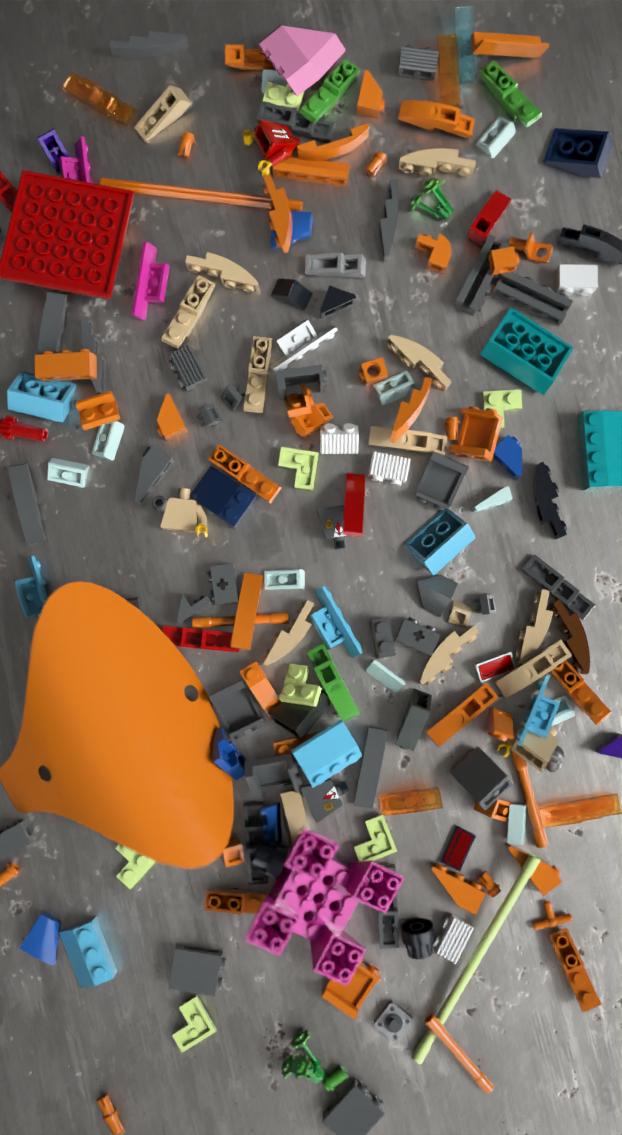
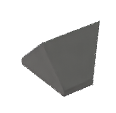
[417,574,458,617]

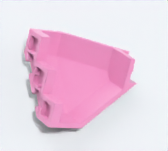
[257,25,346,97]

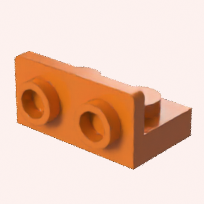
[284,383,314,418]
[75,391,120,430]

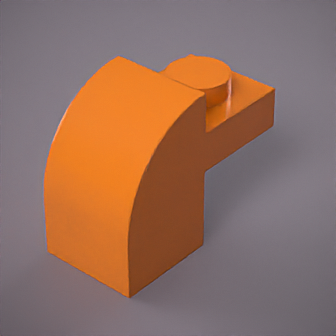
[415,234,452,274]
[290,402,334,438]

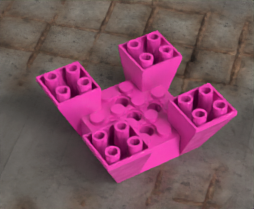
[244,828,405,985]

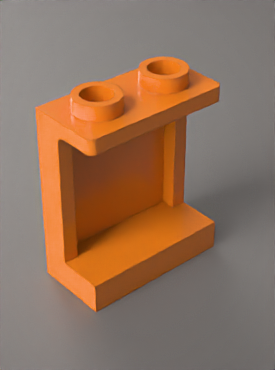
[450,406,503,462]
[322,958,381,1020]

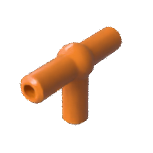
[533,901,572,930]

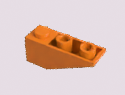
[484,707,514,741]
[429,863,486,915]

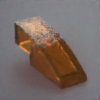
[380,787,443,816]

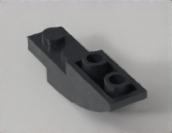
[558,224,622,265]
[533,462,567,539]

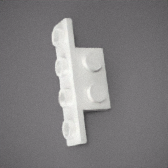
[269,319,338,372]

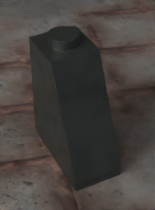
[395,689,432,751]
[268,690,331,739]

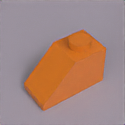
[356,70,385,119]
[156,393,187,440]
[473,797,516,822]

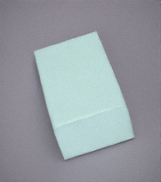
[472,485,513,512]
[264,569,305,590]

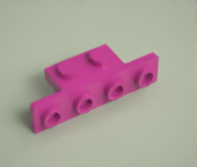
[59,136,92,183]
[132,242,170,320]

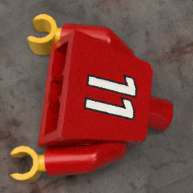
[242,119,301,176]

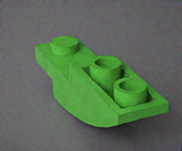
[300,59,360,124]
[479,60,542,128]
[307,643,360,722]

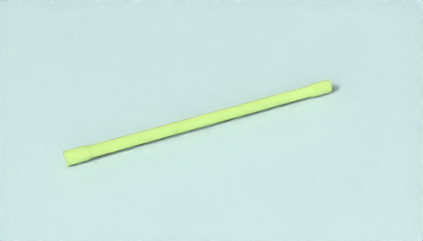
[411,853,541,1064]

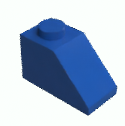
[493,434,522,480]

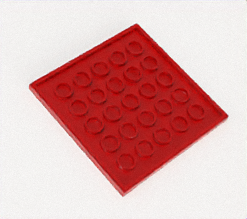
[0,170,135,300]

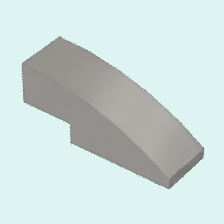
[305,252,366,278]

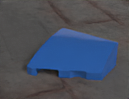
[270,211,314,250]
[213,727,246,781]
[261,802,282,843]
[19,911,61,966]

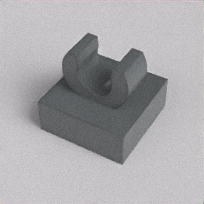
[220,384,246,411]
[196,404,223,427]
[473,594,496,615]

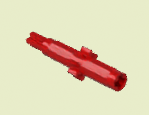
[0,415,48,442]

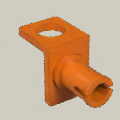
[509,232,553,263]

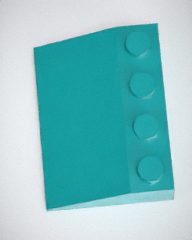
[480,307,574,395]
[578,410,622,491]

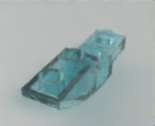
[454,6,478,85]

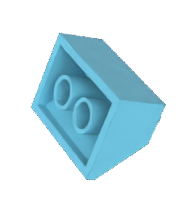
[7,371,76,422]
[404,508,476,576]
[291,719,363,788]
[59,916,117,988]

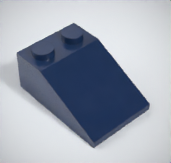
[543,128,613,178]
[190,466,257,529]

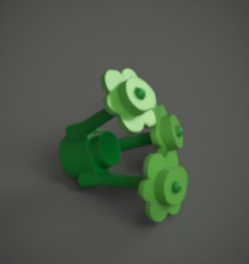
[409,177,454,220]
[281,1030,324,1084]

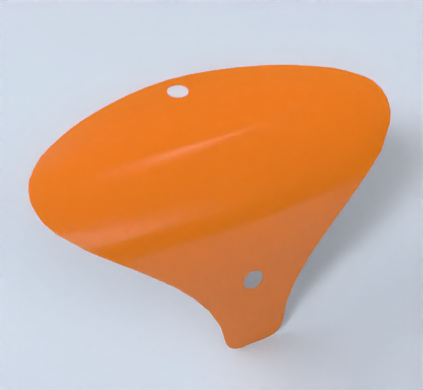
[0,582,234,869]

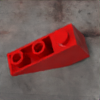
[466,190,512,246]

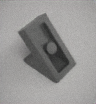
[177,594,213,624]

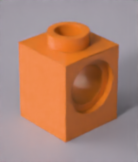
[488,246,519,275]
[358,357,388,386]
[220,835,245,868]

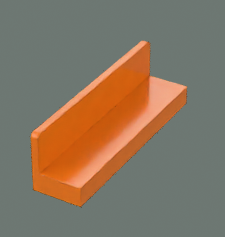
[470,32,549,58]
[273,156,349,187]

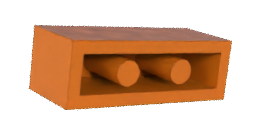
[35,349,97,381]

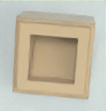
[447,600,472,628]

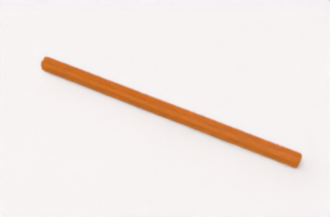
[99,178,303,211]

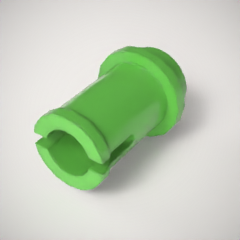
[322,1066,348,1092]

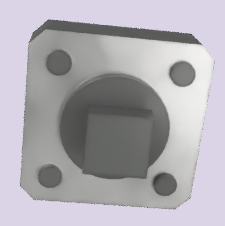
[374,1001,413,1043]

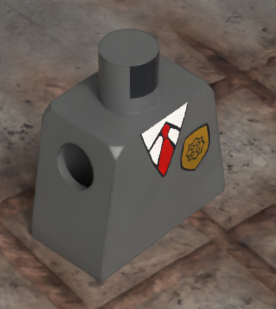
[317,505,352,550]
[301,778,350,823]

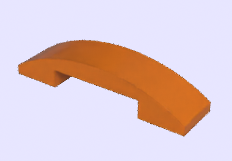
[225,45,276,71]
[297,123,369,161]

